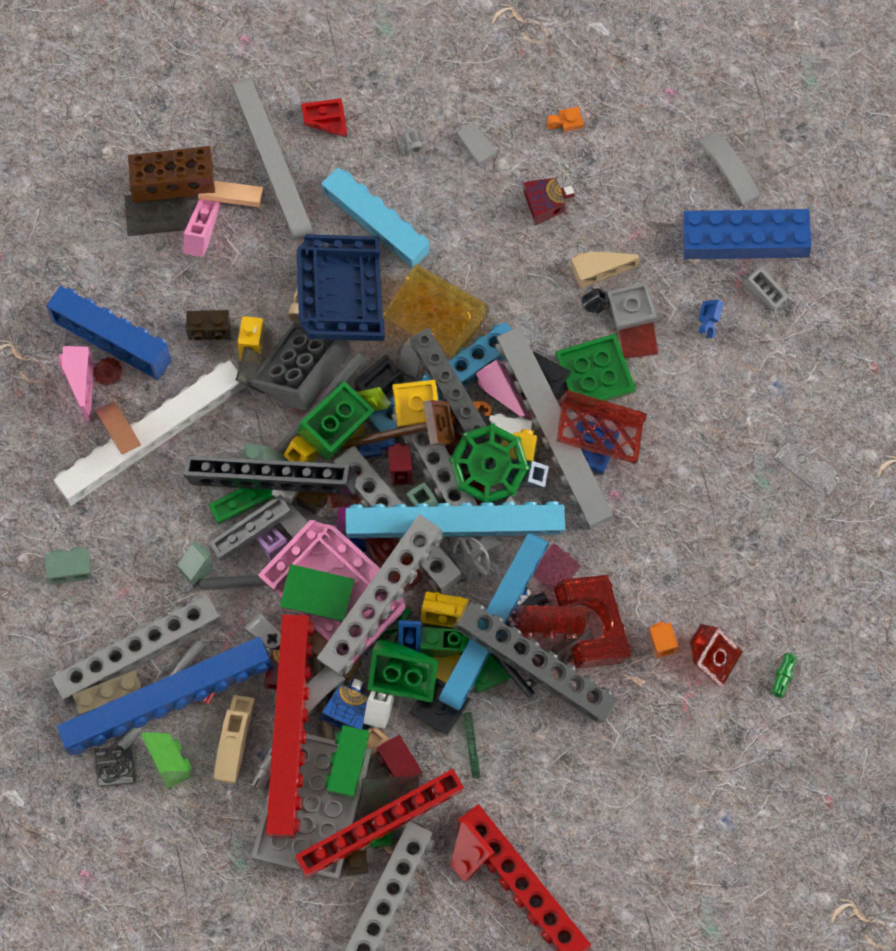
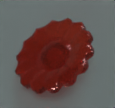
[93,357,122,385]

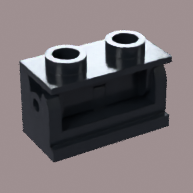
[354,354,403,397]

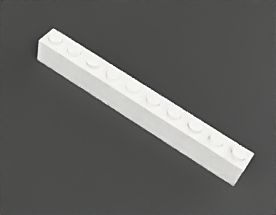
[54,360,246,506]

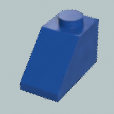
[399,620,422,653]

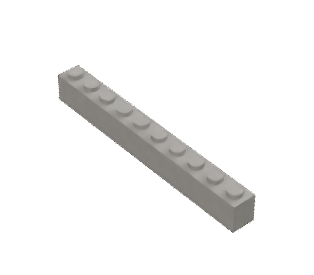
[495,326,613,530]

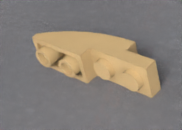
[214,695,256,784]

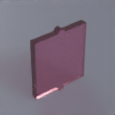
[533,544,581,594]

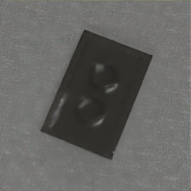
[124,195,189,236]

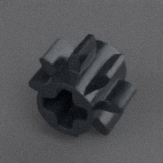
[581,287,608,314]

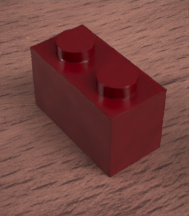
[388,444,413,486]
[375,734,423,790]

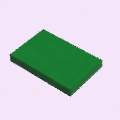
[280,564,354,622]

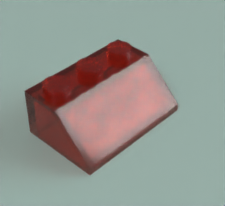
[515,605,589,639]

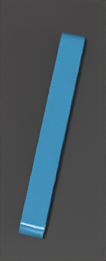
[439,532,549,710]

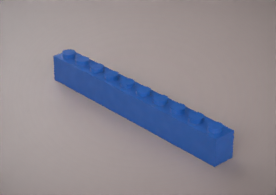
[57,636,273,755]

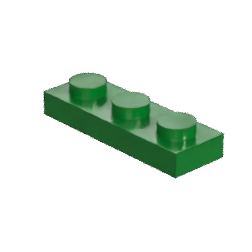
[208,488,276,525]

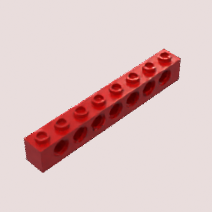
[295,769,464,879]
[457,804,591,951]

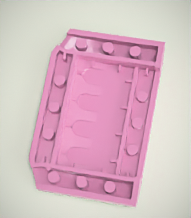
[258,520,406,664]

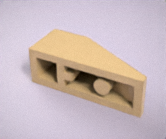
[571,251,639,288]

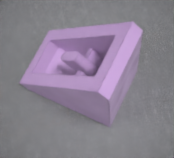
[256,527,288,562]

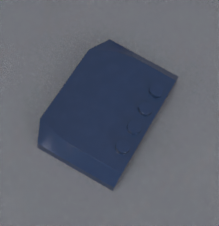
[296,234,385,341]

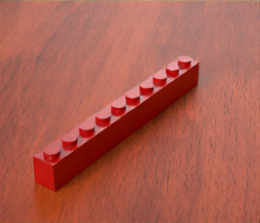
[266,614,315,839]

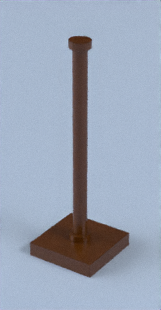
[339,400,456,450]

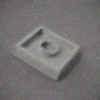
[606,282,658,331]

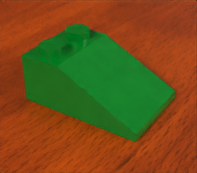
[297,381,375,461]
[367,640,439,702]

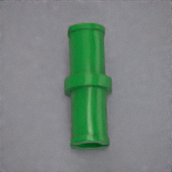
[770,653,798,698]

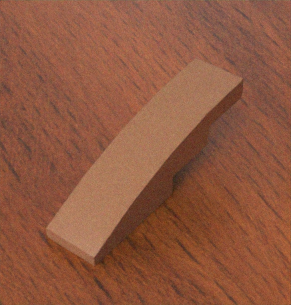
[95,401,141,455]

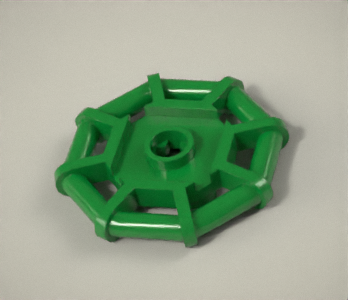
[448,423,530,503]

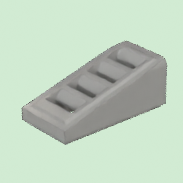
[743,266,789,311]

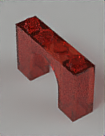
[553,575,631,669]

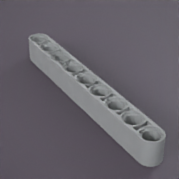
[231,77,313,240]

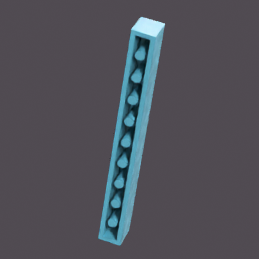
[345,501,565,538]

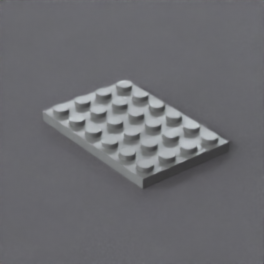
[251,734,372,880]

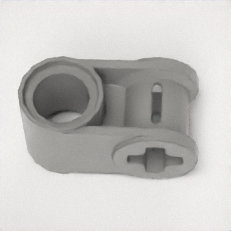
[244,613,281,654]

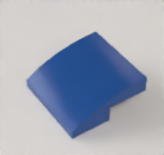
[573,418,620,475]

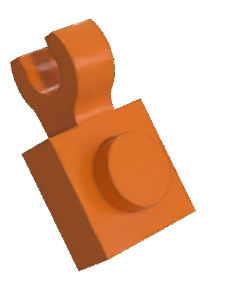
[546,106,584,132]

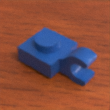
[698,299,724,338]
[358,435,396,458]

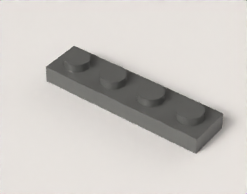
[209,494,293,561]

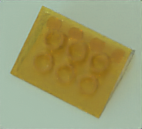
[383,264,490,358]

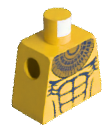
[238,316,267,363]

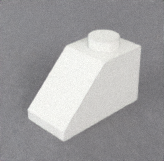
[363,691,395,728]

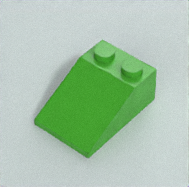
[141,732,192,789]

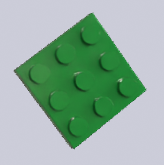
[555,333,636,411]

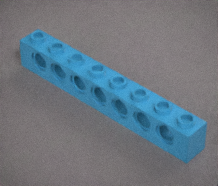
[369,321,512,433]

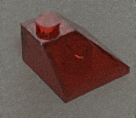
[690,624,743,688]

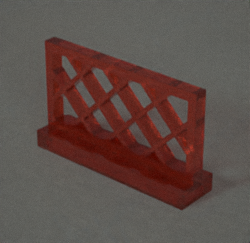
[556,390,647,464]

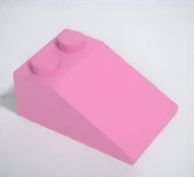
[59,346,94,422]

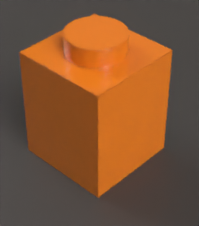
[649,622,679,659]

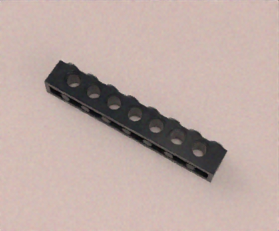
[183,455,357,495]

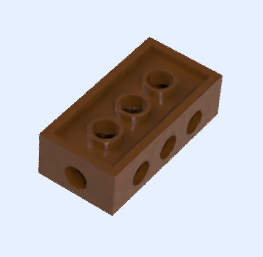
[128,146,215,202]

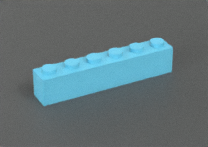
[321,167,430,269]

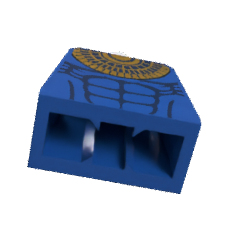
[319,679,369,729]

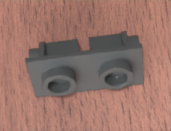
[551,626,595,664]

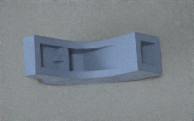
[468,458,549,488]

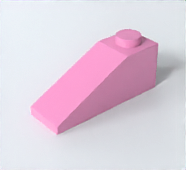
[183,199,220,257]
[476,360,533,419]

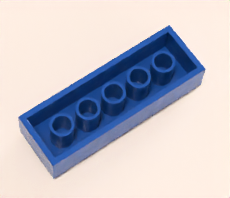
[682,209,811,260]
[46,286,172,380]

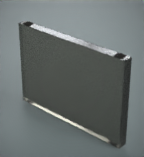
[360,775,419,818]

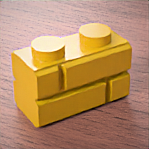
[420,592,469,629]

